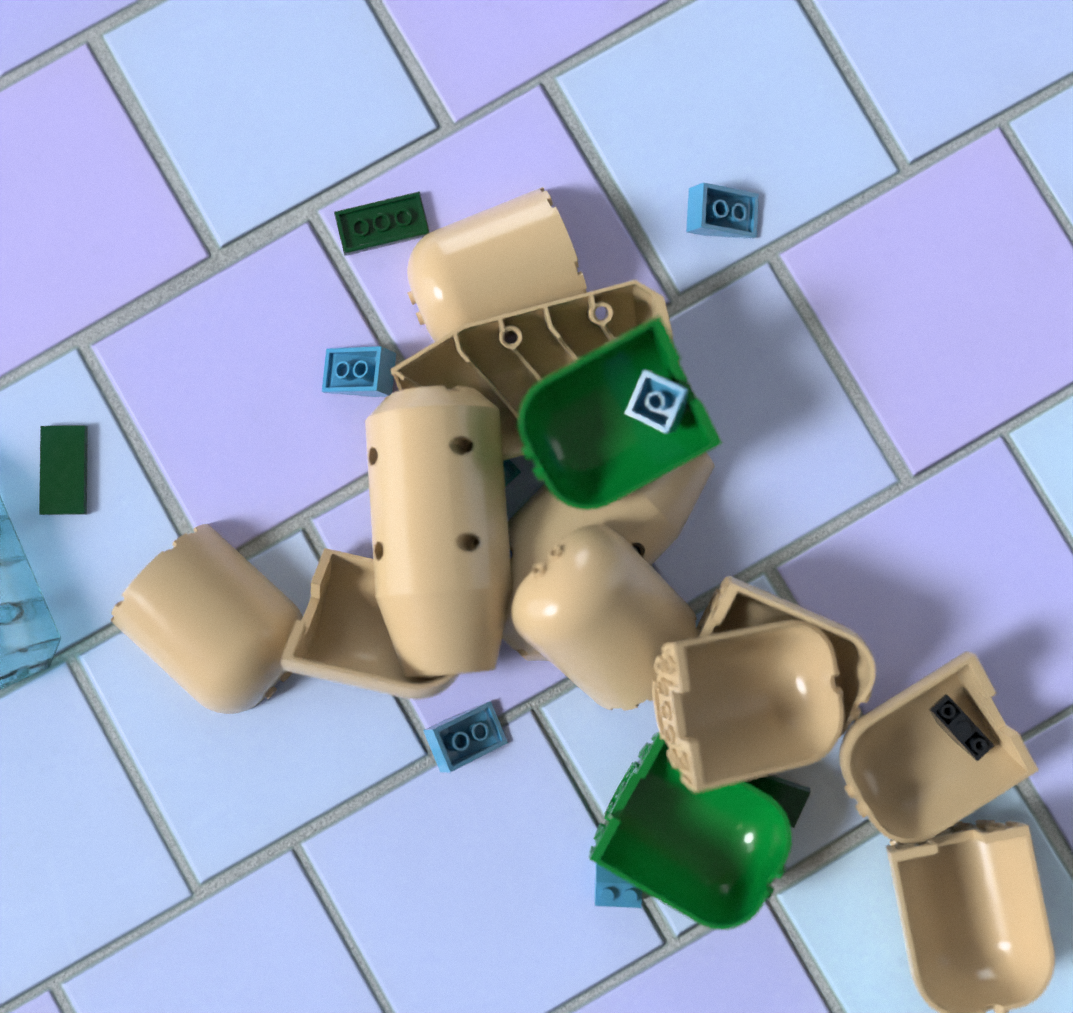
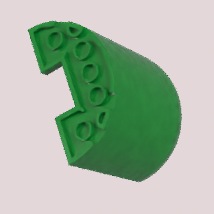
[518,315,722,510]
[589,732,792,930]

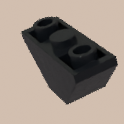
[929,694,995,761]

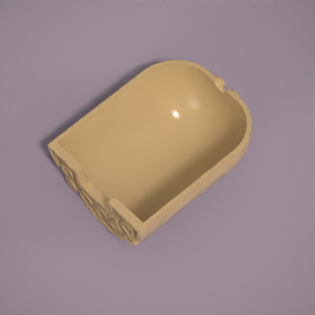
[407,187,587,344]
[110,524,303,714]
[512,525,698,711]
[281,548,460,700]
[696,576,876,738]
[652,620,844,792]
[839,652,1039,843]
[886,820,1055,1013]

